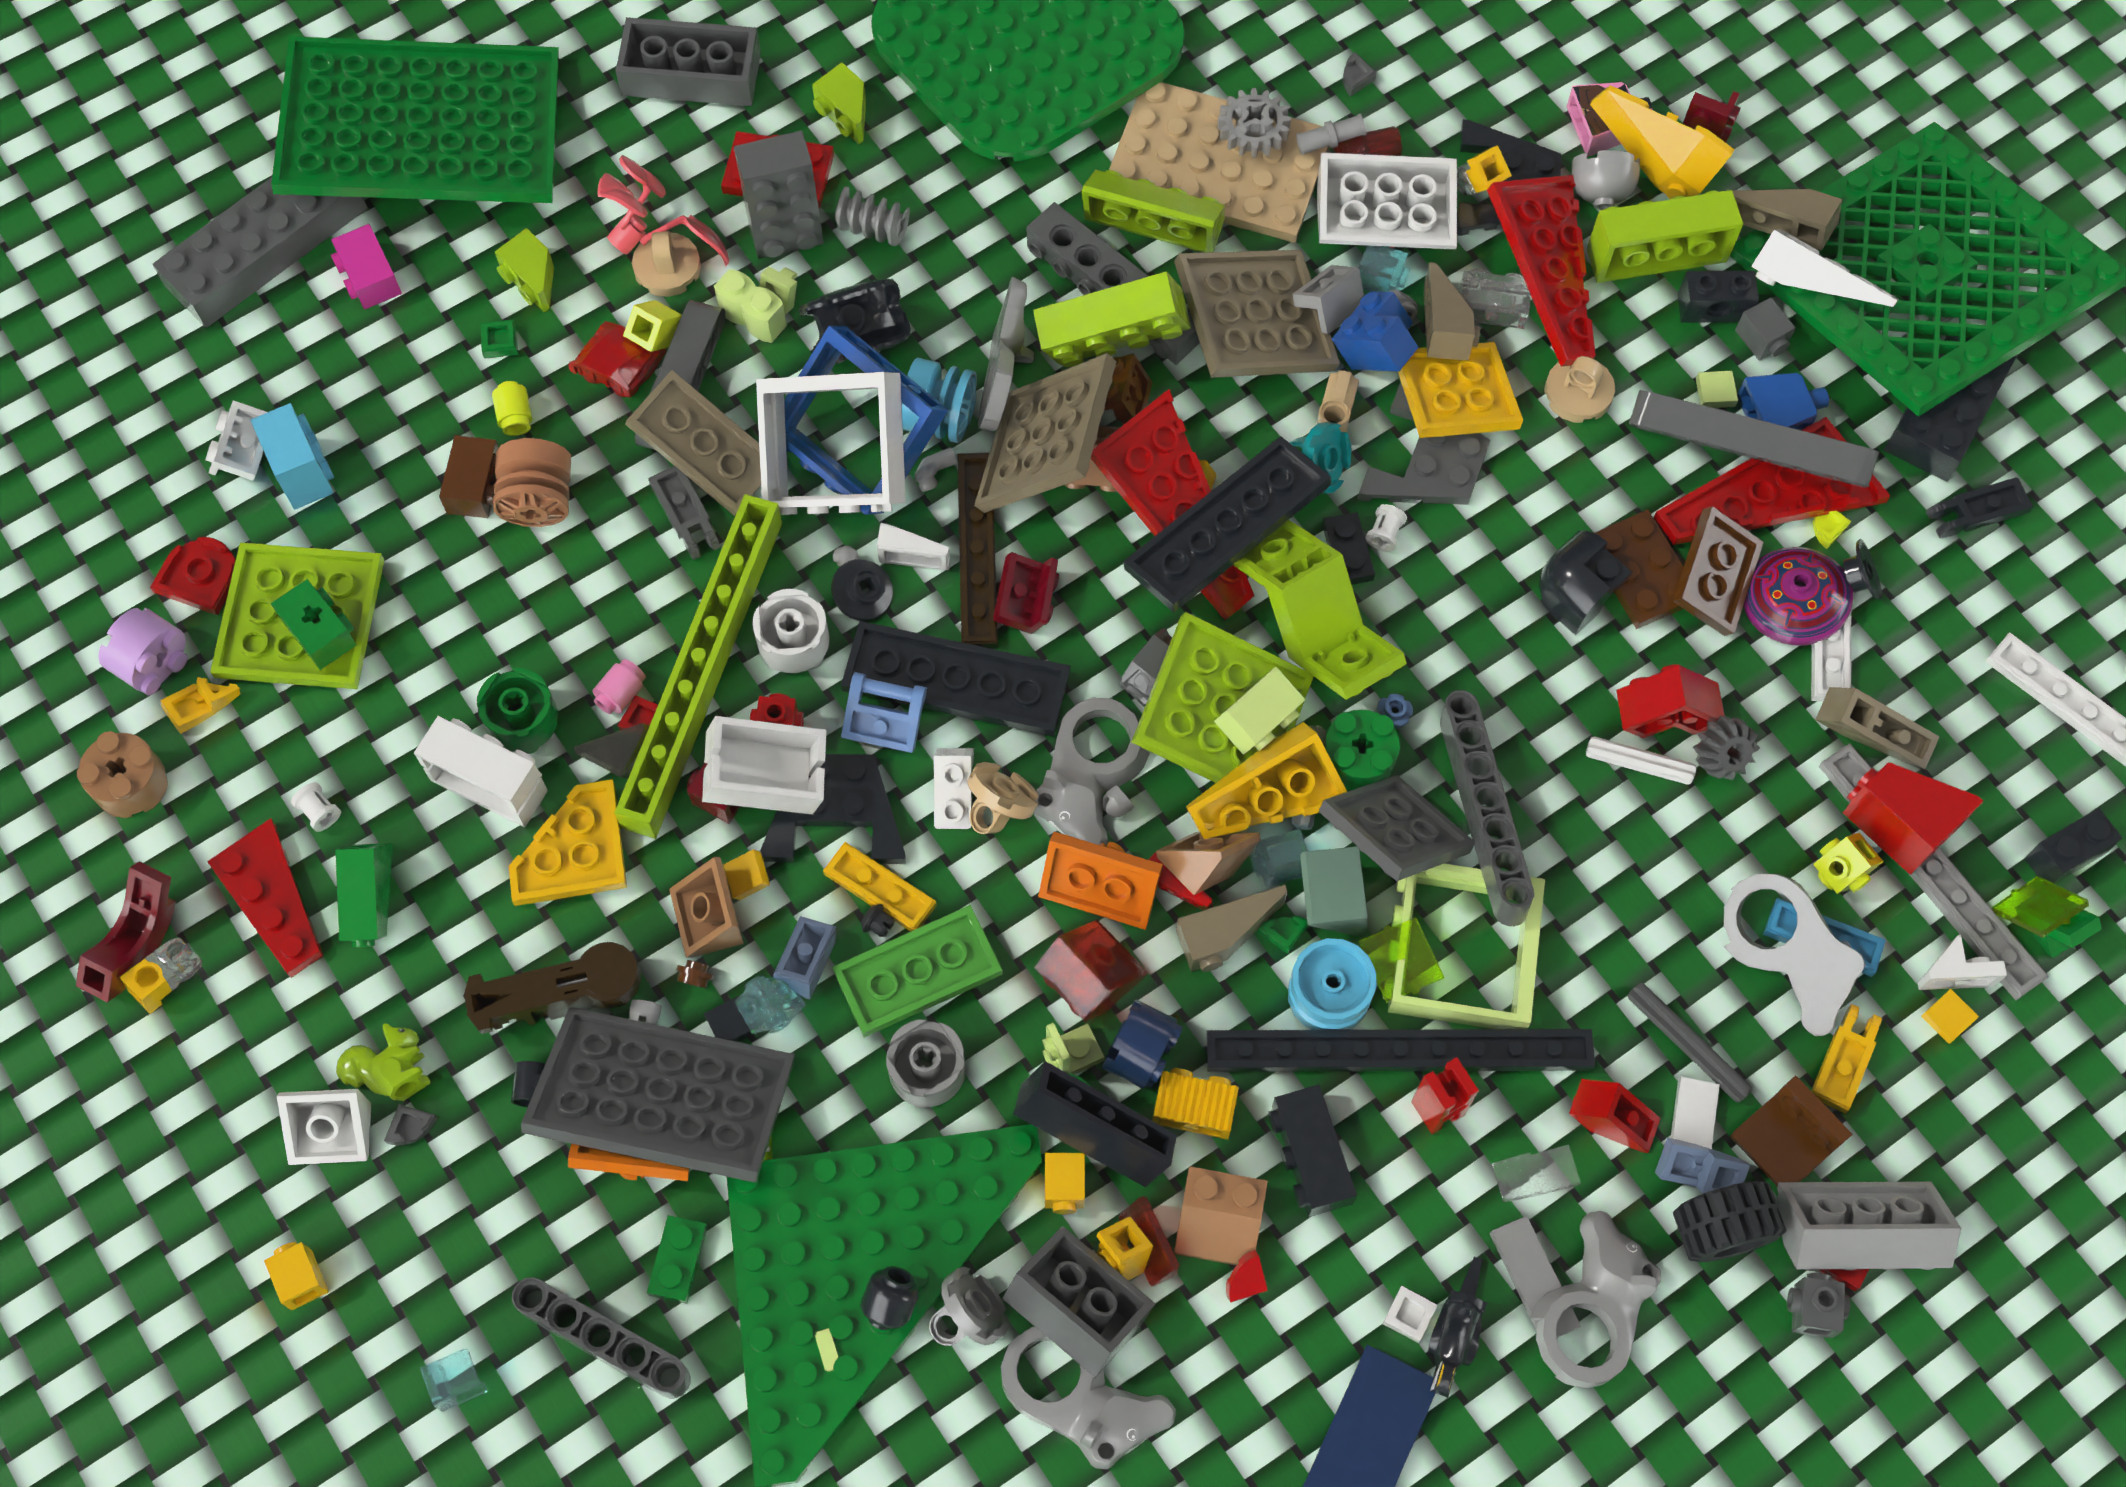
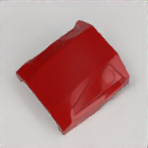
[568,321,666,398]

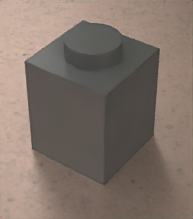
[1735,298,1796,361]

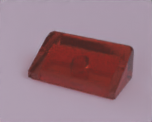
[1119,1196,1180,1286]

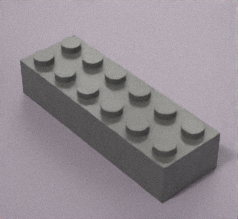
[152,177,368,328]

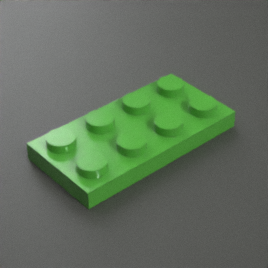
[832,905,1003,1038]

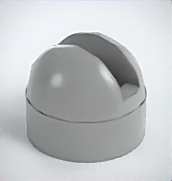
[1102,785,1134,818]
[629,1000,662,1025]

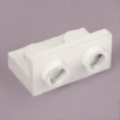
[205,400,268,481]

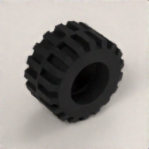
[1673,1181,1787,1262]

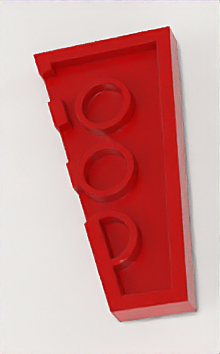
[207,818,323,978]

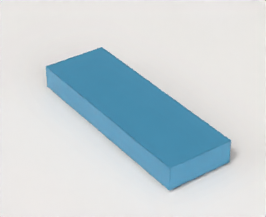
[1763,898,1886,977]

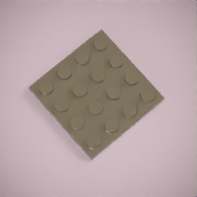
[1174,250,1340,378]
[974,353,1116,513]

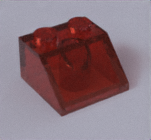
[1034,919,1148,1022]

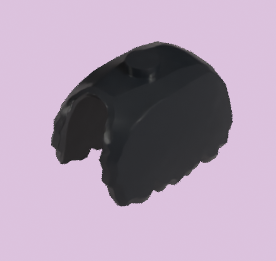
[799,279,911,364]

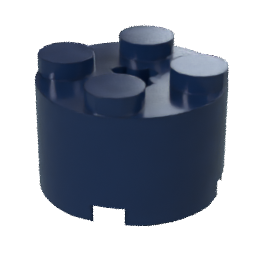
[1101,999,1183,1089]

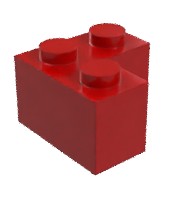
[1616,664,1725,738]

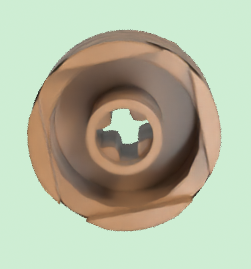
[77,731,168,818]

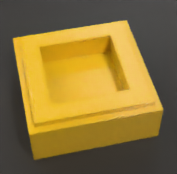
[724,849,770,900]
[1921,989,1979,1044]

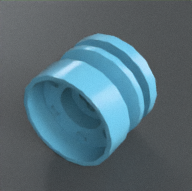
[902,358,977,443]

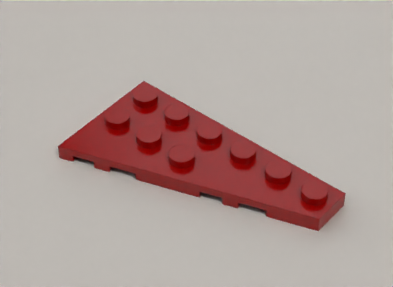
[1487,175,1596,367]
[1090,389,1255,620]
[1653,417,1890,545]

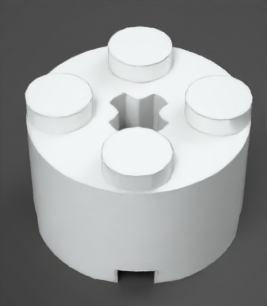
[753,589,829,673]

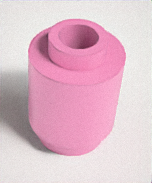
[592,659,646,714]

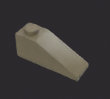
[1733,189,1842,251]
[1423,262,1480,361]
[1815,687,1939,770]
[1176,885,1287,972]

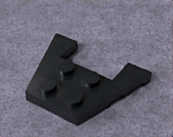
[1457,119,1561,236]
[760,754,906,864]

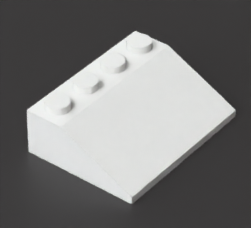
[1317,153,1457,249]

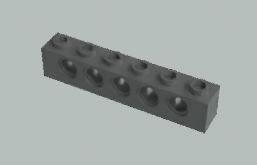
[1027,202,1200,365]

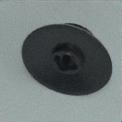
[1843,539,1882,600]
[831,559,893,621]

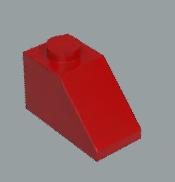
[1569,1079,1661,1153]

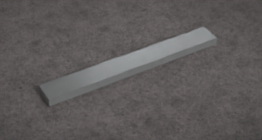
[1819,743,2049,1000]

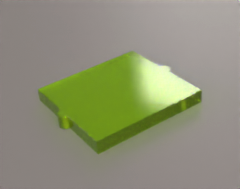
[1992,876,2089,938]
[1358,917,1445,1003]

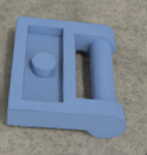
[841,672,927,753]

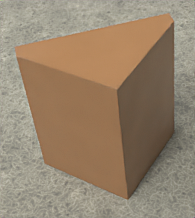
[1156,832,1261,895]
[669,857,744,958]

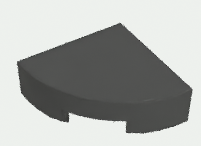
[1343,52,1377,97]
[384,1104,438,1145]

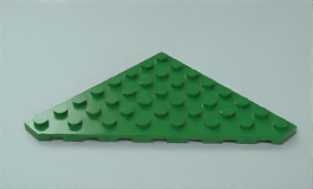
[726,1124,1042,1487]

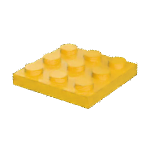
[1398,342,1523,438]

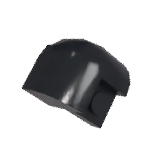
[1539,530,1632,635]

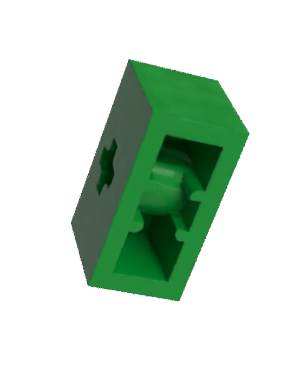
[271,579,357,670]

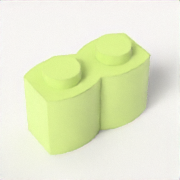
[714,269,787,343]

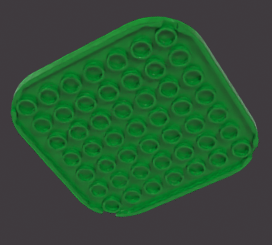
[871,0,1184,161]

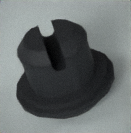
[861,904,894,937]

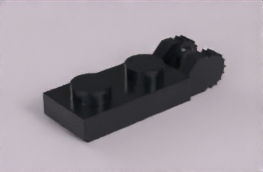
[1926,477,2033,539]

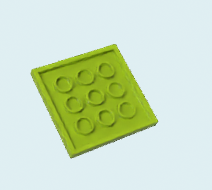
[210,542,384,689]
[1131,612,1314,783]

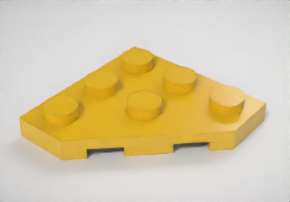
[509,779,627,906]

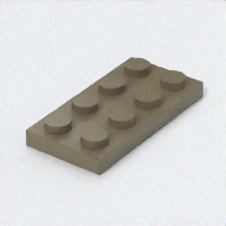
[625,370,761,516]

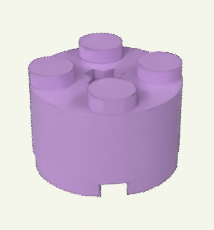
[98,608,188,695]

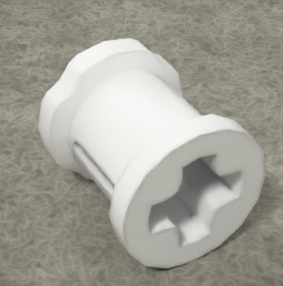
[1365,504,1407,552]
[291,782,341,832]

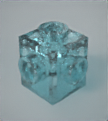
[735,975,806,1034]

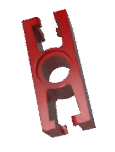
[1411,1057,1479,1134]

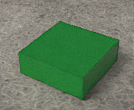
[480,319,518,359]

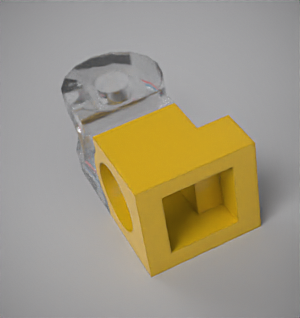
[1457,145,1512,195]
[120,938,202,1014]

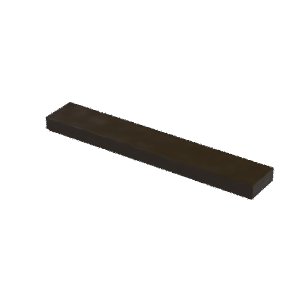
[957,453,998,649]

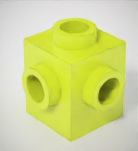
[1813,833,1884,894]

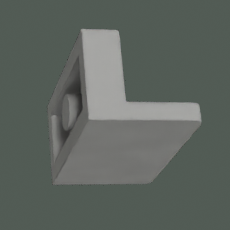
[1293,265,1364,334]

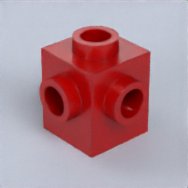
[750,693,804,727]

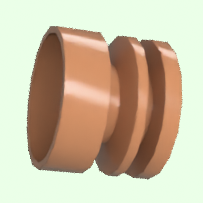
[493,438,572,527]

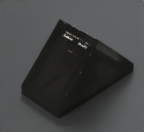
[574,723,650,779]

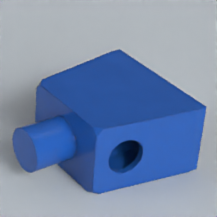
[1737,373,1829,430]

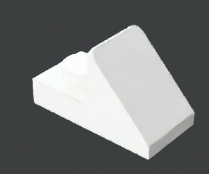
[1918,934,2007,990]

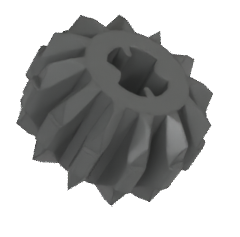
[1693,715,1760,780]

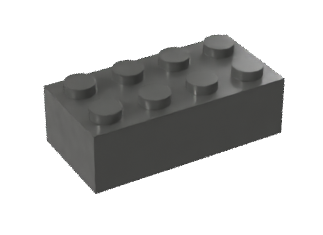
[616,17,761,106]
[734,130,824,259]

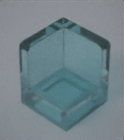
[420,1349,487,1412]

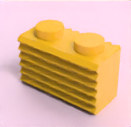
[1153,1068,1239,1140]

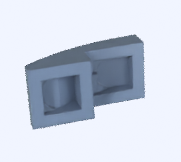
[1655,1137,1750,1194]

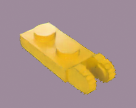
[1811,1004,1882,1114]

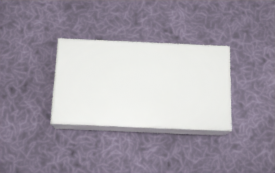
[1670,1076,1720,1149]

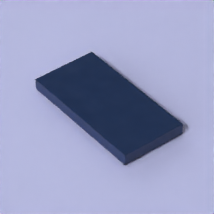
[1302,1345,1436,1487]

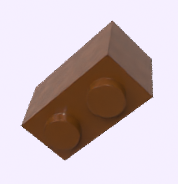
[439,435,499,519]

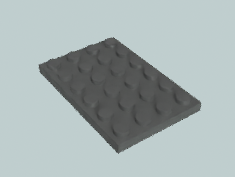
[521,1007,795,1182]

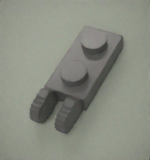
[648,466,721,560]

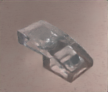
[1492,1144,1581,1202]

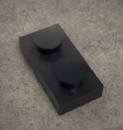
[1322,512,1375,585]

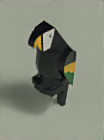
[1428,1256,1487,1398]

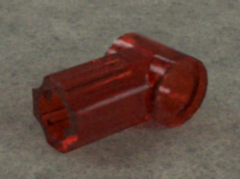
[1333,126,1403,156]

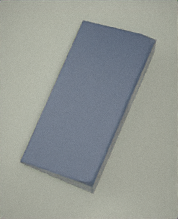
[773,916,836,999]

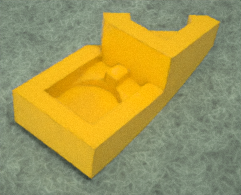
[160,677,240,734]

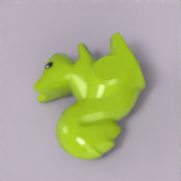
[336,1023,430,1101]

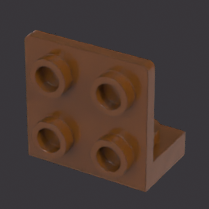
[1104,353,1153,425]
[1731,1075,1853,1187]

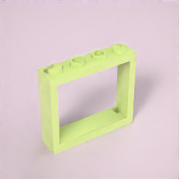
[1383,863,1545,1029]

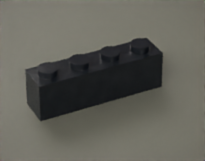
[1013,1061,1177,1187]

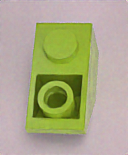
[812,62,866,144]
[495,228,554,312]

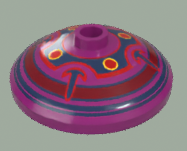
[1743,547,1853,645]

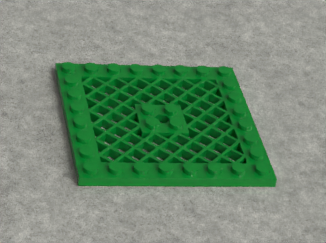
[1730,122,2126,417]

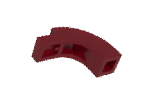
[76,861,176,1003]

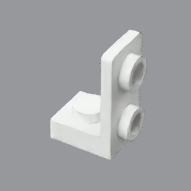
[934,748,974,829]

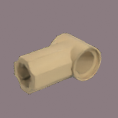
[1317,370,1359,432]

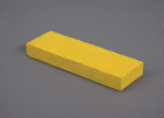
[823,842,937,932]

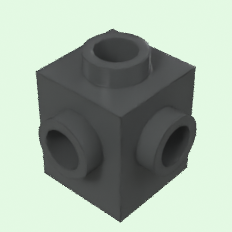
[1787,1273,1850,1338]

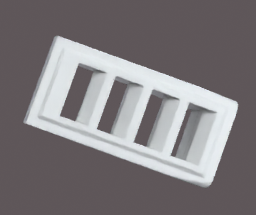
[877,523,950,570]

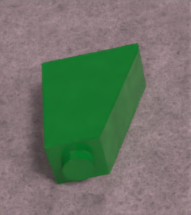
[335,843,392,947]

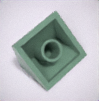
[1300,846,1368,937]

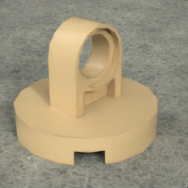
[632,231,701,297]
[1544,356,1616,423]
[967,762,1039,834]

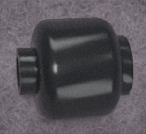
[860,1266,919,1330]

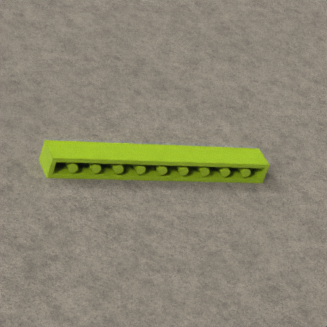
[614,494,782,839]

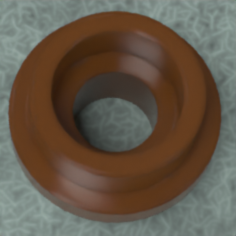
[676,960,714,989]

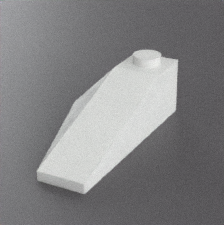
[1751,229,1899,307]

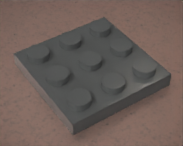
[1319,775,1475,881]

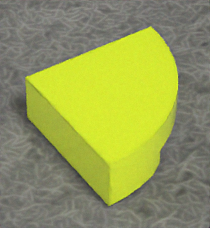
[1813,511,1851,549]

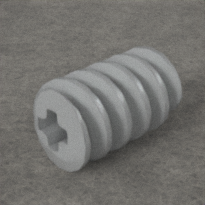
[835,186,910,246]

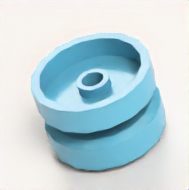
[1288,938,1376,1030]

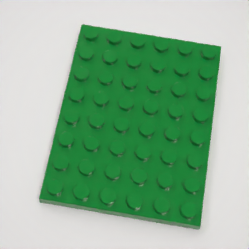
[271,36,559,203]

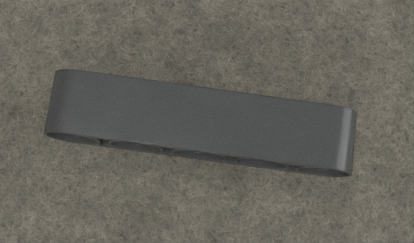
[635,300,725,450]
[512,1277,691,1399]

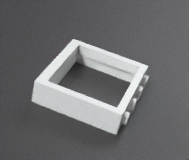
[756,372,906,515]

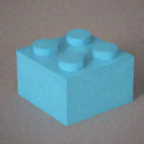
[250,403,334,510]

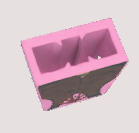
[1566,82,1652,157]

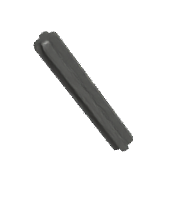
[1627,983,1752,1103]

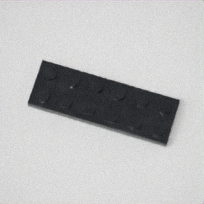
[1123,436,1331,613]
[841,621,1071,737]

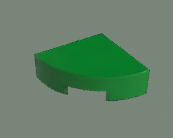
[1257,916,1310,954]

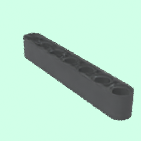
[1629,390,1879,487]
[1440,690,1534,927]

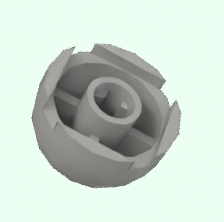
[1571,150,1640,210]

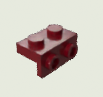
[1683,91,1741,143]
[993,552,1059,634]

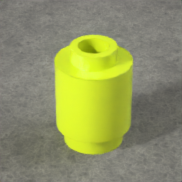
[492,381,533,436]

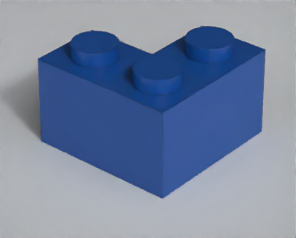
[1332,291,1418,372]

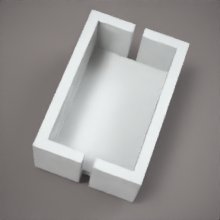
[414,716,548,827]
[702,716,826,815]

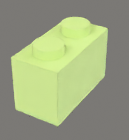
[1214,667,1305,755]

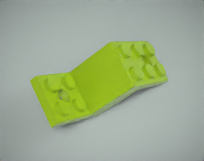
[1233,520,1407,700]

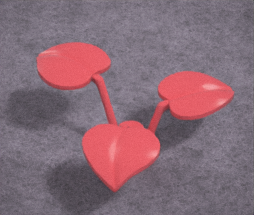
[598,155,729,266]

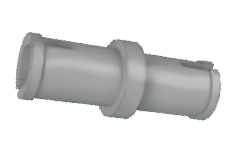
[1296,114,1366,155]

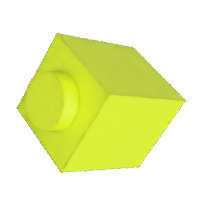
[623,300,682,352]

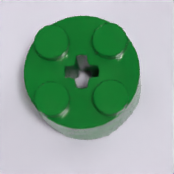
[477,667,559,754]
[1324,710,1400,792]

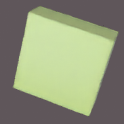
[1696,371,1738,408]
[815,1328,839,1372]

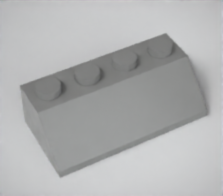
[1777,1182,1962,1271]

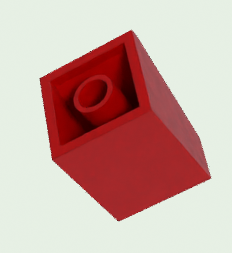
[1843,762,1983,875]

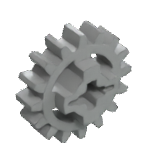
[1217,88,1291,158]

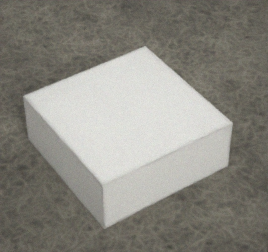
[1383,1286,1437,1343]

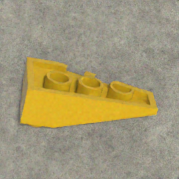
[1590,85,1735,199]
[1186,722,1347,839]

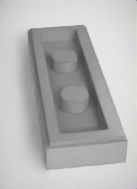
[1489,1216,1581,1338]

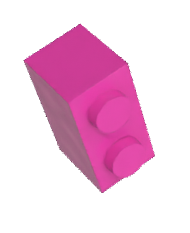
[331,224,402,310]

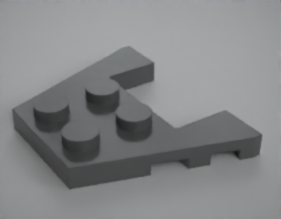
[1358,382,1491,505]

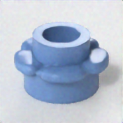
[1377,694,1413,729]

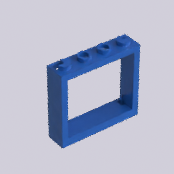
[784,326,949,515]

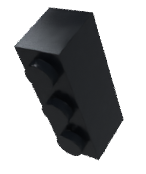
[1268,1084,1357,1218]

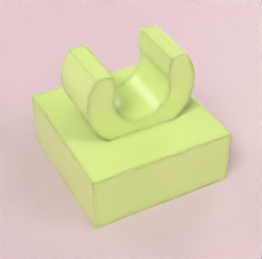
[759,266,797,314]

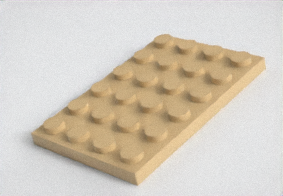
[1109,82,1329,243]

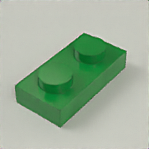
[647,1215,708,1304]

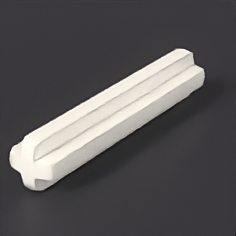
[1586,736,1696,785]

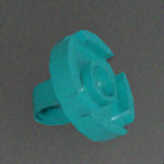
[1289,422,1352,494]

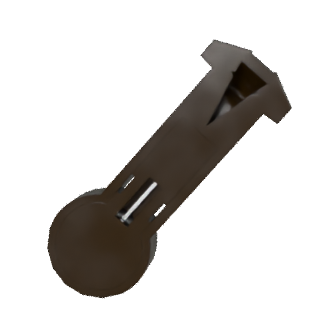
[463,942,641,1034]

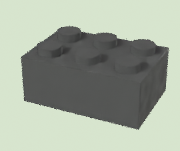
[1002,1226,1156,1378]

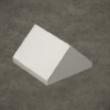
[277,1089,371,1165]

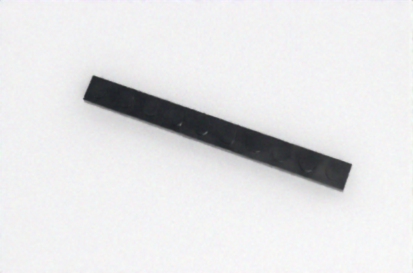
[1206,1029,1595,1072]

